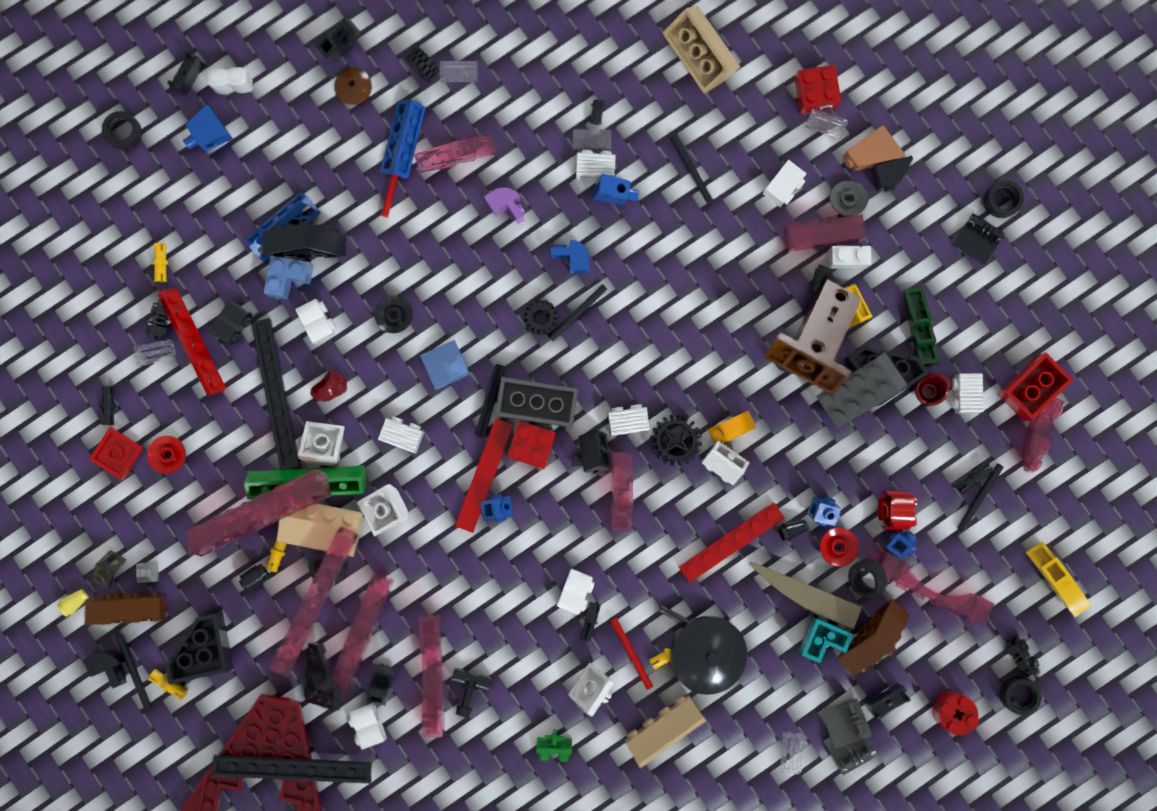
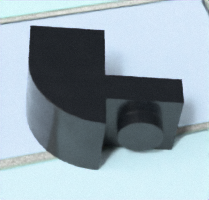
[315,18,361,60]
[83,650,127,689]
[367,664,395,706]

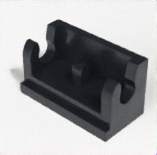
[167,51,205,96]
[579,429,612,474]
[865,683,911,720]

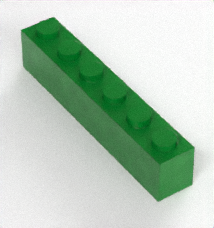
[244,466,367,500]

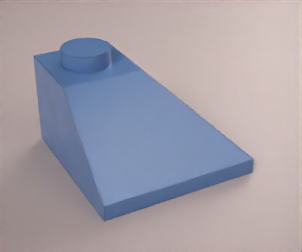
[420,340,470,390]

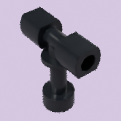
[451,668,493,718]

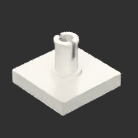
[568,662,614,716]

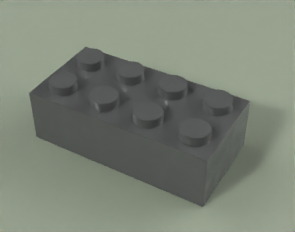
[816,353,907,428]
[496,377,578,428]

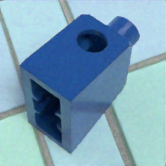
[183,104,233,151]
[592,173,639,205]

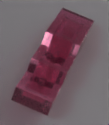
[415,135,496,173]

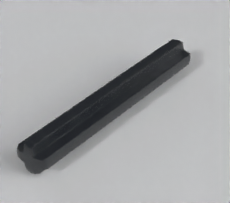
[475,364,505,438]

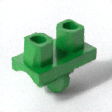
[536,729,572,762]

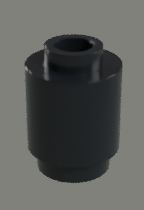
[239,564,270,591]

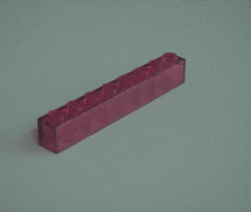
[186,469,332,557]
[269,527,359,678]

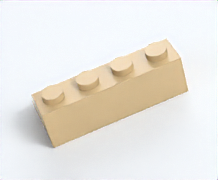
[662,6,740,94]
[277,498,364,557]
[625,695,705,768]

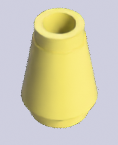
[57,589,89,617]

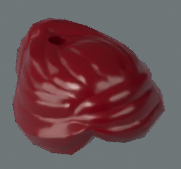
[310,369,348,402]
[914,373,951,406]

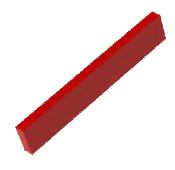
[455,418,514,533]

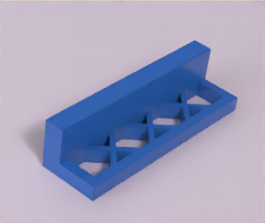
[380,100,426,179]
[245,191,321,262]

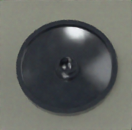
[670,616,747,695]

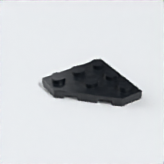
[304,642,341,711]

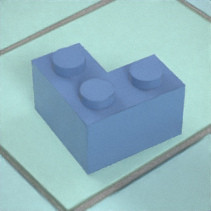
[264,256,314,300]

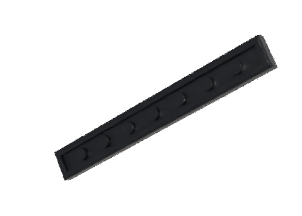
[251,318,301,470]
[212,754,372,784]

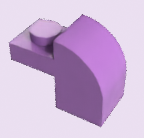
[484,187,525,224]

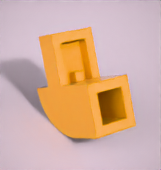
[708,410,757,444]

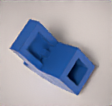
[551,240,589,274]

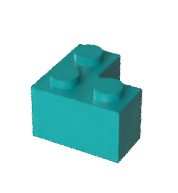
[798,616,853,663]

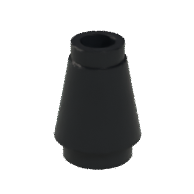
[810,264,833,293]
[778,520,808,542]

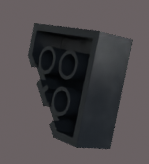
[263,221,346,258]
[843,346,929,407]
[165,611,234,685]

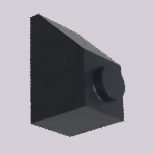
[871,156,913,193]

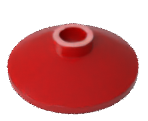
[147,436,186,474]
[820,528,859,567]

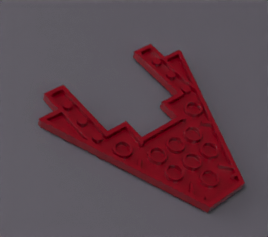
[180,694,323,811]

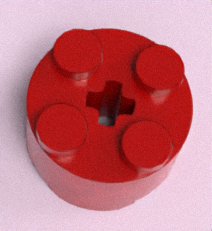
[877,491,917,530]
[932,691,979,735]

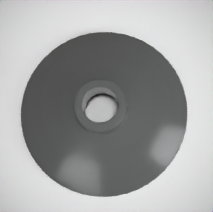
[830,181,869,216]

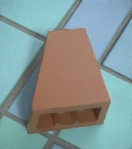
[842,125,906,171]

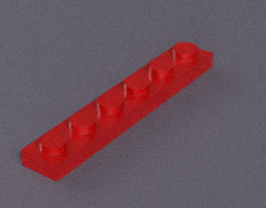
[157,288,227,396]
[678,502,785,583]

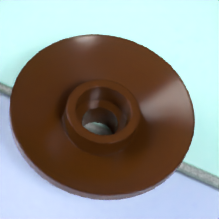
[334,68,372,105]

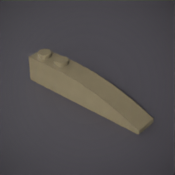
[749,561,862,630]

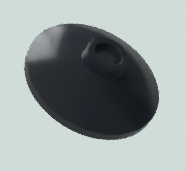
[374,296,413,334]

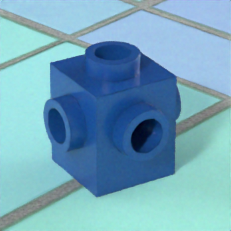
[480,494,513,523]
[807,496,841,526]
[886,530,918,560]

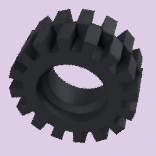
[405,47,440,83]
[523,299,558,335]

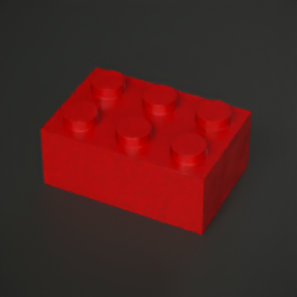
[997,352,1073,422]

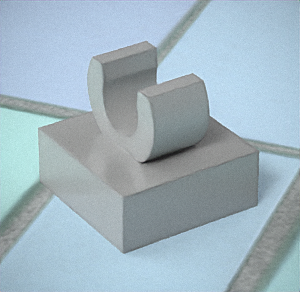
[136,562,159,583]

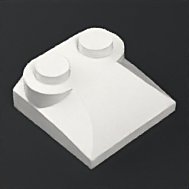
[298,421,345,466]
[357,484,408,536]

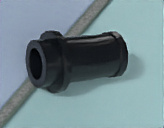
[590,100,605,125]

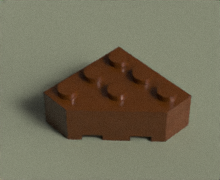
[84,592,167,625]
[837,599,910,676]

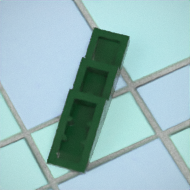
[903,287,940,367]

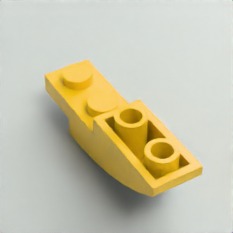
[1025,541,1091,618]

